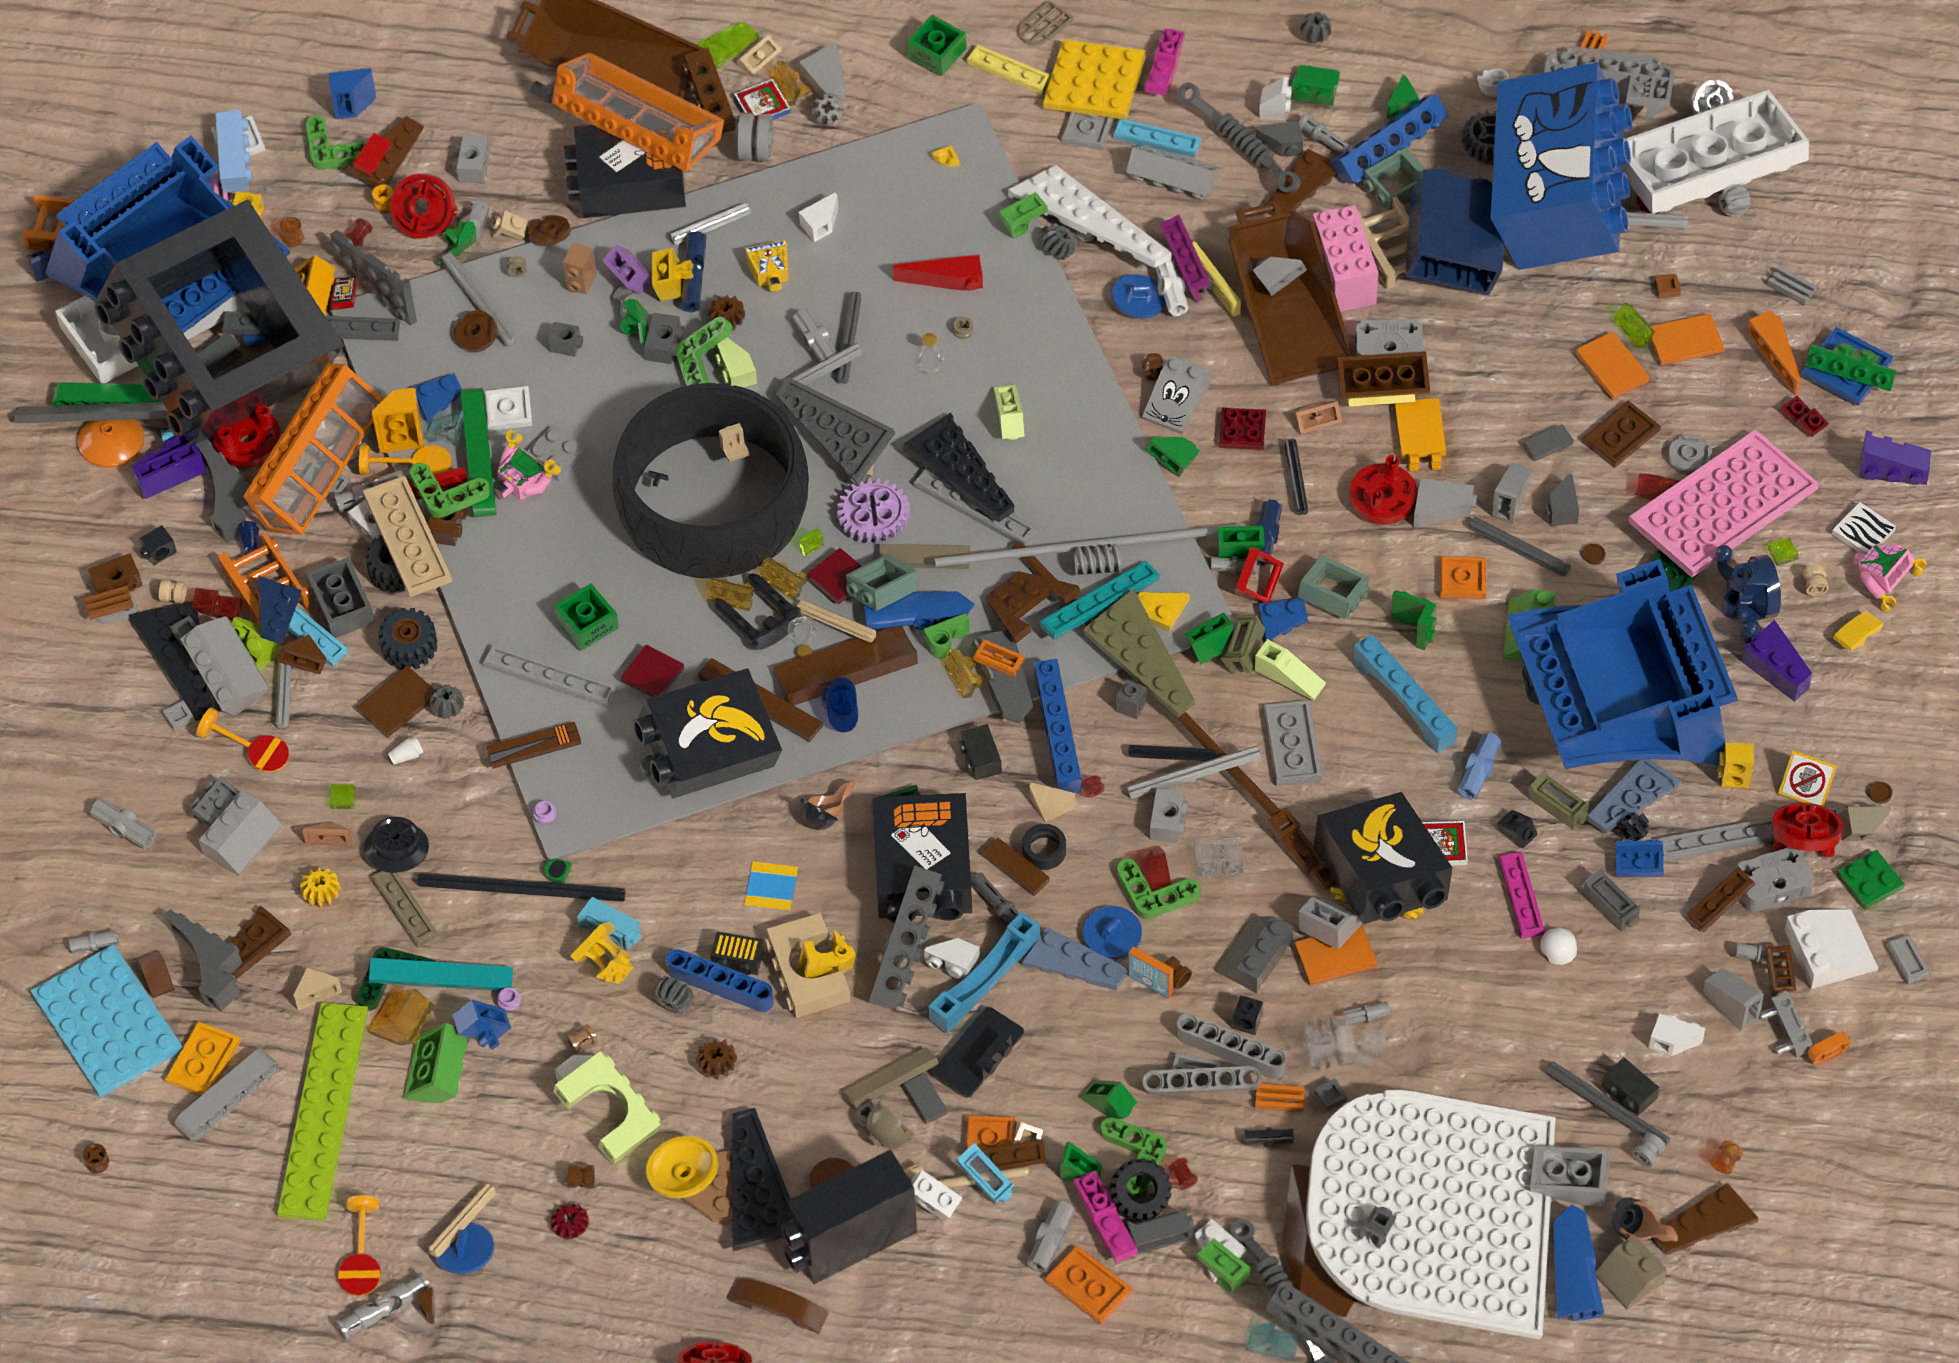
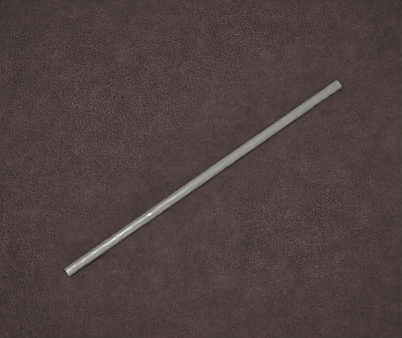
[934,523,1246,567]

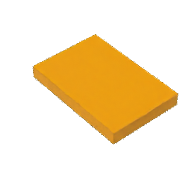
[165,1021,241,1096]

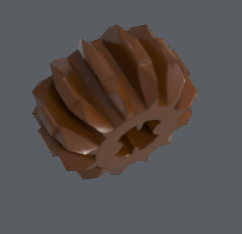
[708,294,745,330]
[696,1037,737,1080]

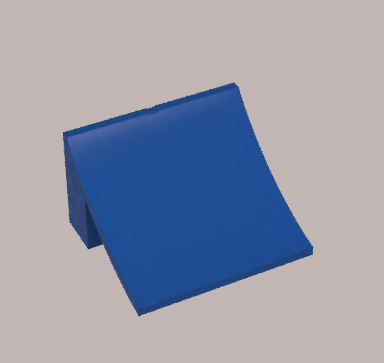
[45,135,290,333]
[1507,559,1738,770]

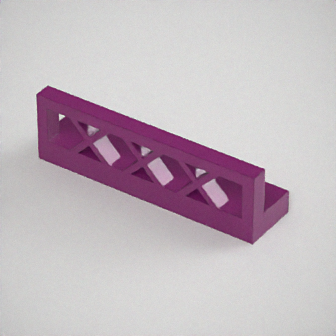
[1160,214,1211,302]

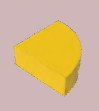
[932,145,960,167]

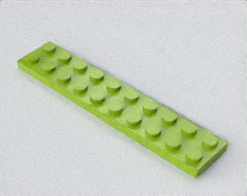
[278,1003,369,1222]

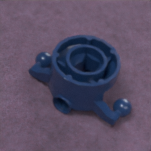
[1715,545,1781,643]

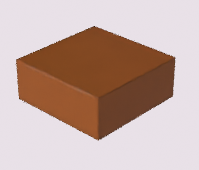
[1655,274,1681,299]

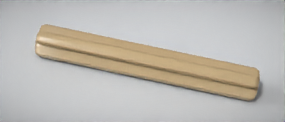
[797,600,876,642]
[428,1184,496,1258]

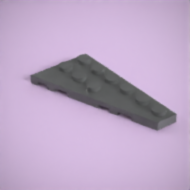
[330,230,417,326]
[776,377,896,485]

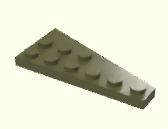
[1083,589,1195,718]

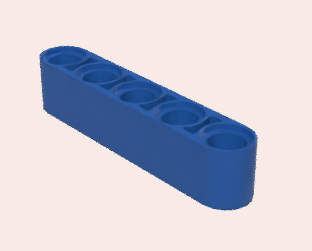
[666,949,774,1012]

